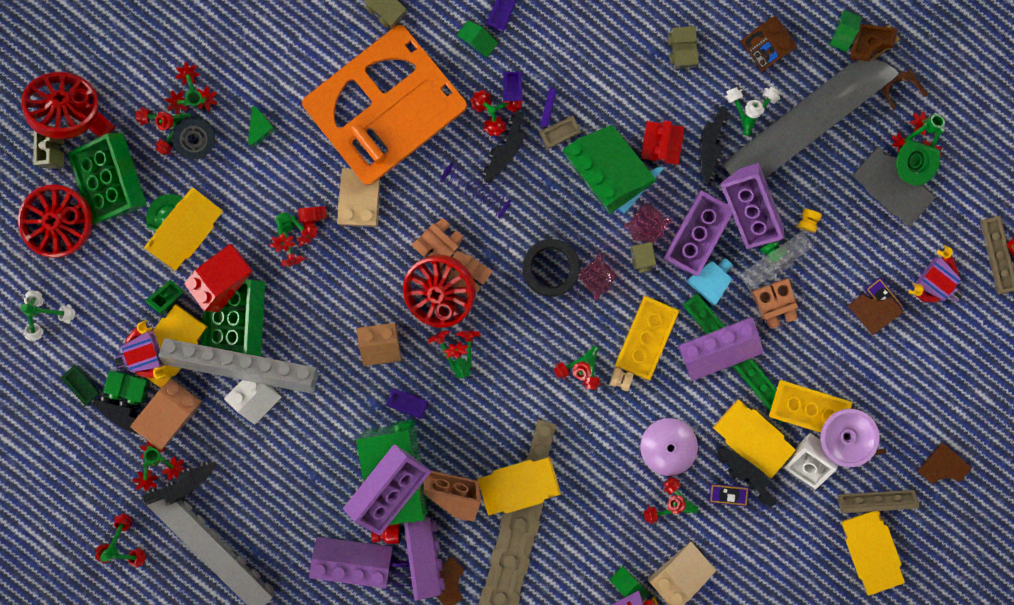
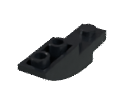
[699,106,729,185]
[482,111,525,183]
[93,396,140,435]
[715,447,776,508]
[142,461,217,506]

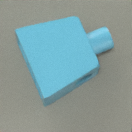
[686,258,733,305]

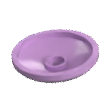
[820,409,879,467]
[640,418,698,476]

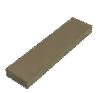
[980,216,1014,294]
[837,490,919,513]

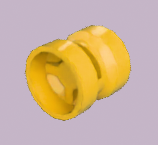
[797,209,822,233]

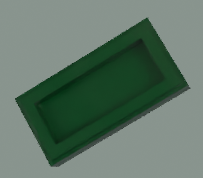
[60,365,101,406]

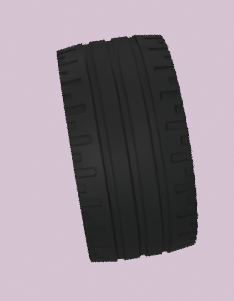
[522,239,580,297]

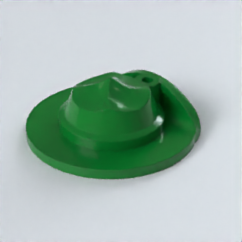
[896,139,940,185]
[146,194,183,231]

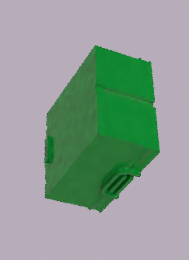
[356,419,429,525]

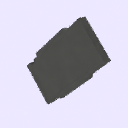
[852,147,935,226]

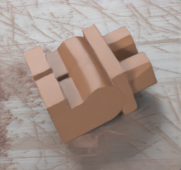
[411,218,464,270]
[441,251,493,298]
[750,278,798,329]

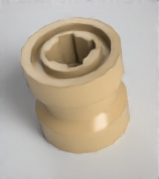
[609,367,634,391]

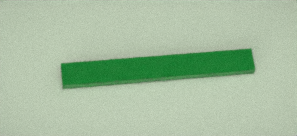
[682,293,783,423]

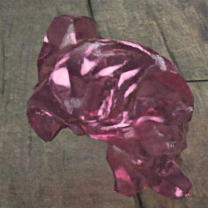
[624,203,672,243]
[578,253,616,301]

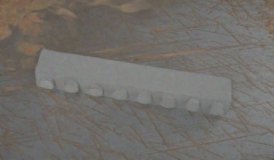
[158,338,318,394]
[147,500,276,605]

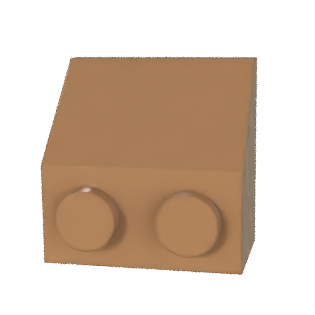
[357,323,402,366]

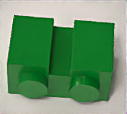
[103,370,151,405]

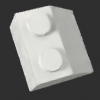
[224,380,282,425]
[784,433,838,489]

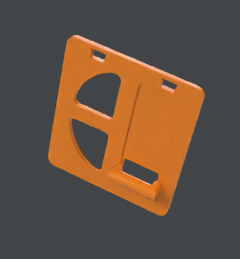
[302,25,467,185]

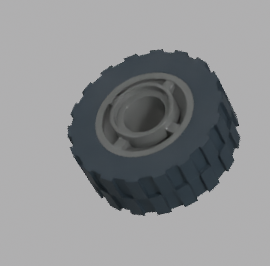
[172,116,215,160]

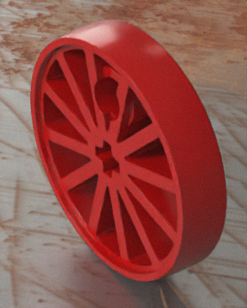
[21,72,98,139]
[18,185,93,258]
[403,255,476,328]

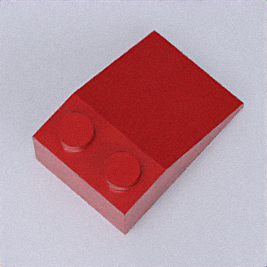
[184,244,253,312]

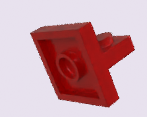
[640,120,685,165]

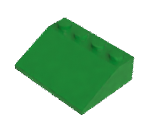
[563,125,657,215]
[67,133,147,225]
[201,280,265,357]

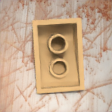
[337,168,380,227]
[648,541,716,605]

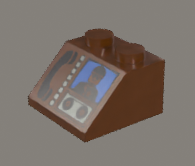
[741,15,798,72]

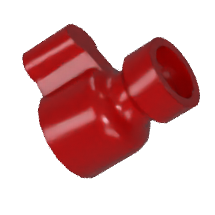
[298,206,327,234]
[372,524,400,544]

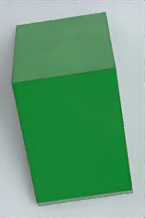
[829,10,861,52]
[457,20,498,58]
[248,106,276,147]
[145,280,185,314]
[609,566,650,600]

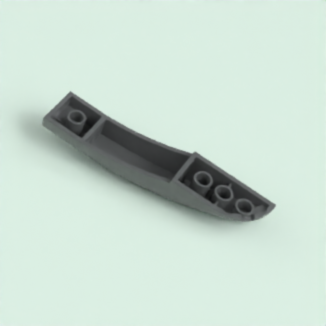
[722,60,899,178]

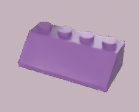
[721,163,784,249]
[662,190,732,277]
[678,317,763,381]
[343,444,431,535]
[404,516,445,601]
[309,536,393,588]

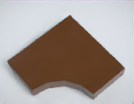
[850,24,898,62]
[848,293,904,335]
[917,442,972,484]
[436,556,465,605]

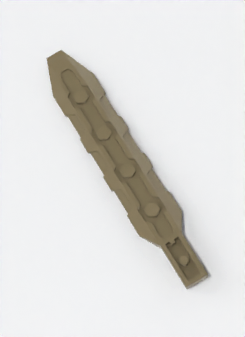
[478,419,556,605]

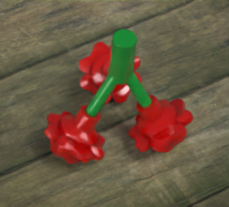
[470,90,523,136]

